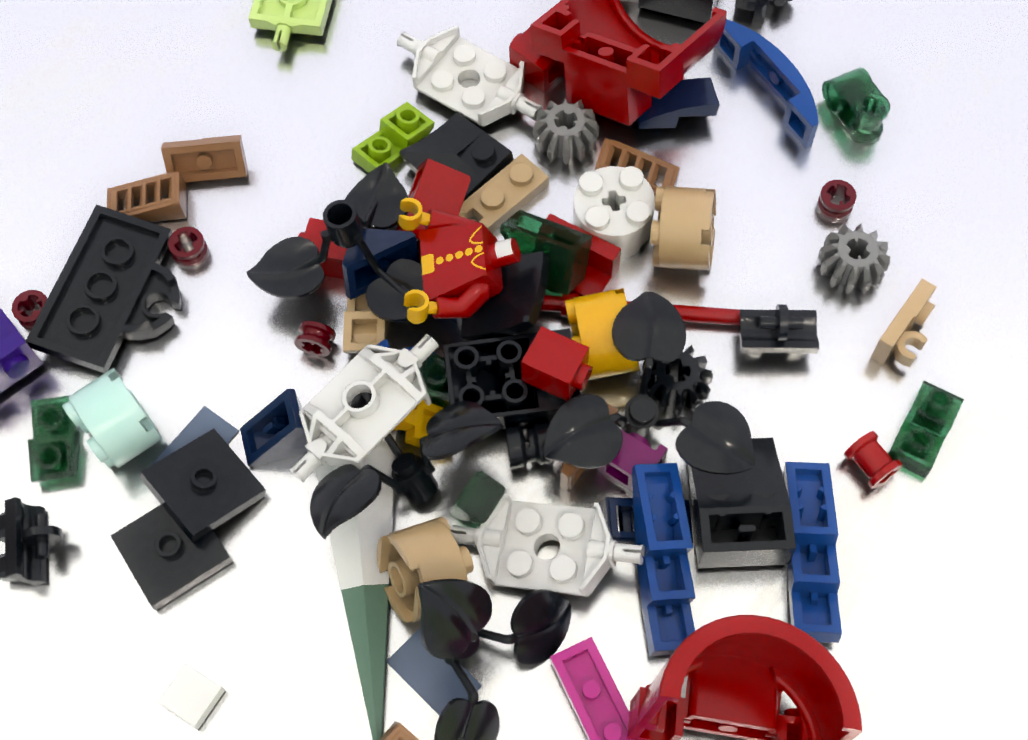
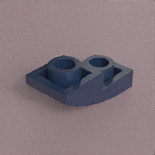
[636,77,720,129]

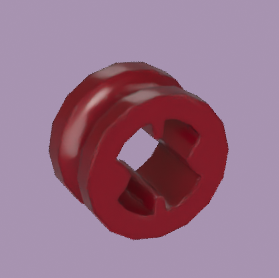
[817,180,857,220]
[168,227,208,267]
[11,290,48,331]
[294,321,336,357]

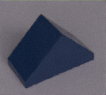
[342,228,419,300]
[240,389,308,467]

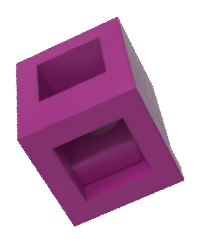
[598,430,668,492]

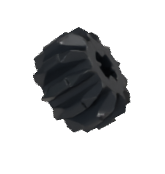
[640,345,713,417]

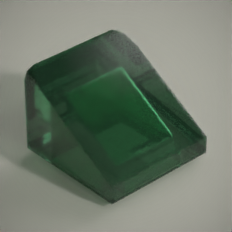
[450,471,506,524]

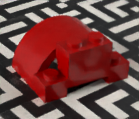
[530,0,727,126]
[627,615,862,740]

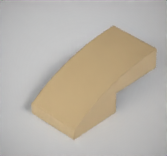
[343,293,389,353]

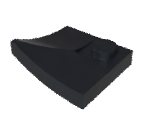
[399,112,514,201]
[460,251,550,341]

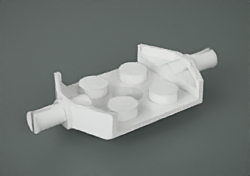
[397,26,543,126]
[289,334,439,483]
[450,494,645,597]

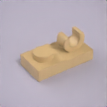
[870,278,937,367]

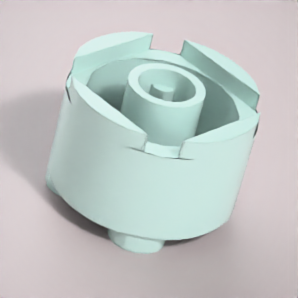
[62,368,163,469]

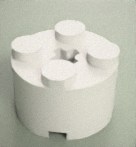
[573,166,655,260]

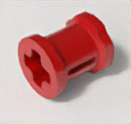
[844,431,903,489]

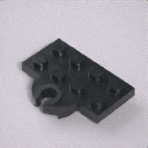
[26,204,182,373]

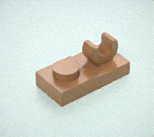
[161,135,248,182]

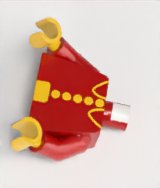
[398,198,521,324]

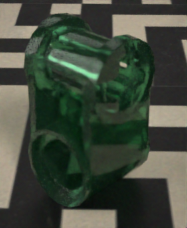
[822,67,890,144]

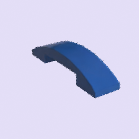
[715,19,819,149]

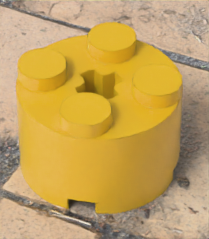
[565,288,640,381]

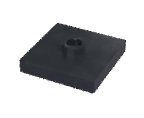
[141,429,266,543]
[110,505,233,611]

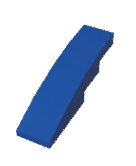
[784,462,842,643]
[632,463,696,656]

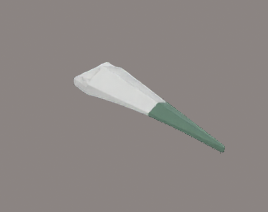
[316,430,398,740]

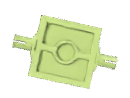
[248,0,332,52]

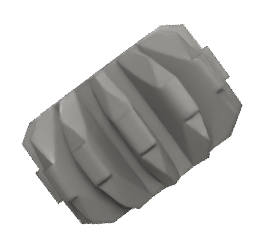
[533,97,599,165]
[818,224,890,294]

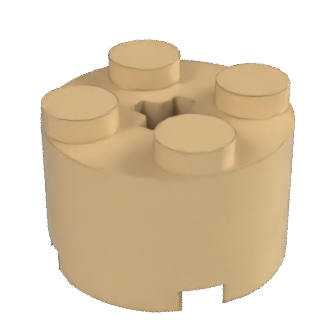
[650,186,717,271]
[377,516,474,623]

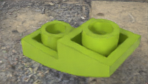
[351,102,435,173]

